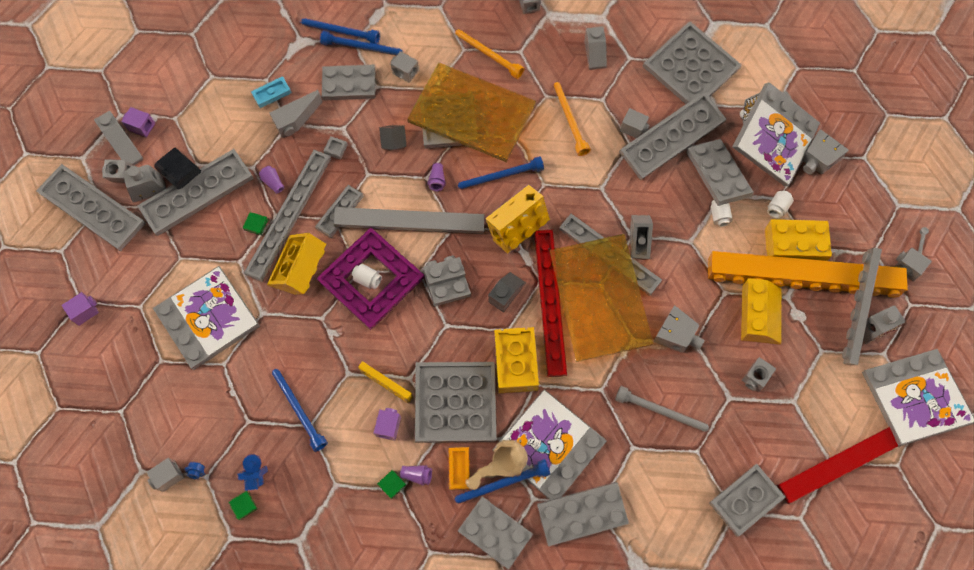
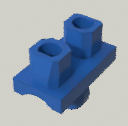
[238,454,268,491]

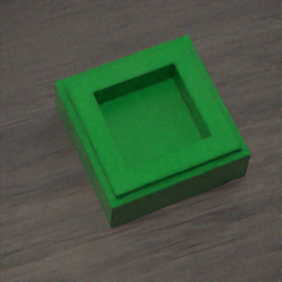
[243,212,268,236]
[377,470,406,500]
[228,491,258,520]

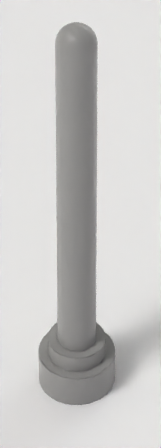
[615,386,709,432]

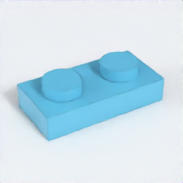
[251,76,291,108]

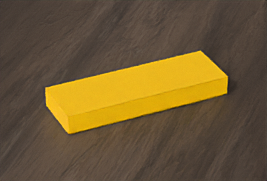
[358,361,413,403]

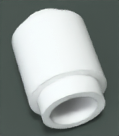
[767,191,794,219]
[711,200,733,227]
[352,264,382,289]

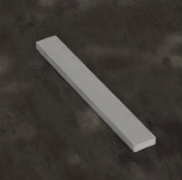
[244,150,331,282]
[334,207,484,234]

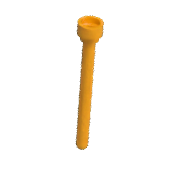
[455,29,525,79]
[554,82,591,156]

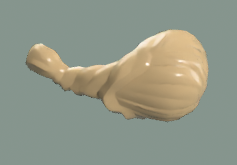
[466,440,528,490]

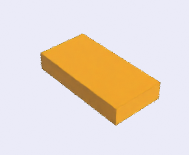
[449,447,470,490]

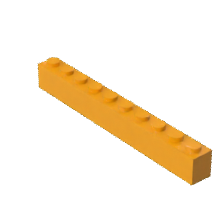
[708,251,908,298]

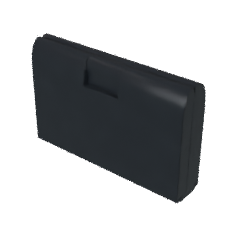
[154,147,201,189]

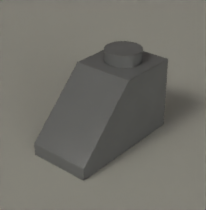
[488,272,526,313]

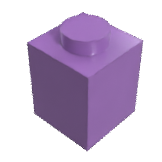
[121,107,155,137]
[61,292,99,326]
[374,408,401,441]

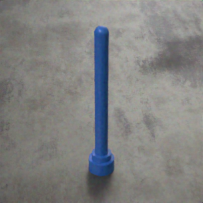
[301,18,380,44]
[320,31,403,55]
[458,156,544,189]
[272,369,328,452]
[455,459,551,503]

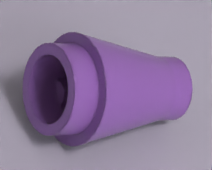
[427,163,446,191]
[259,166,285,194]
[400,465,432,486]

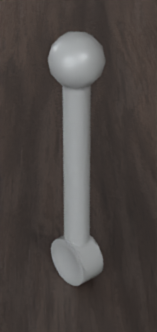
[918,227,929,254]

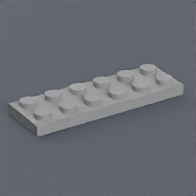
[619,91,727,180]
[137,149,254,236]
[36,164,146,251]

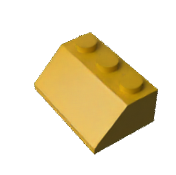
[267,233,326,295]
[741,278,782,345]

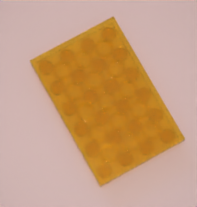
[407,62,536,163]
[550,234,654,362]

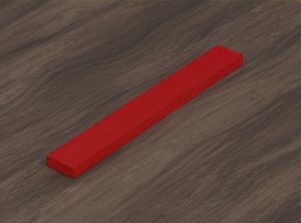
[534,229,567,377]
[777,427,898,504]

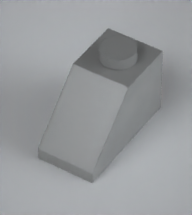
[584,27,607,70]
[630,215,653,259]

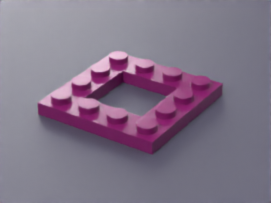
[316,227,425,330]

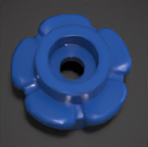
[185,462,205,479]

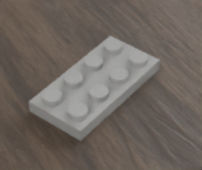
[686,139,753,206]
[537,482,629,546]

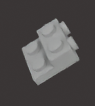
[423,256,471,307]

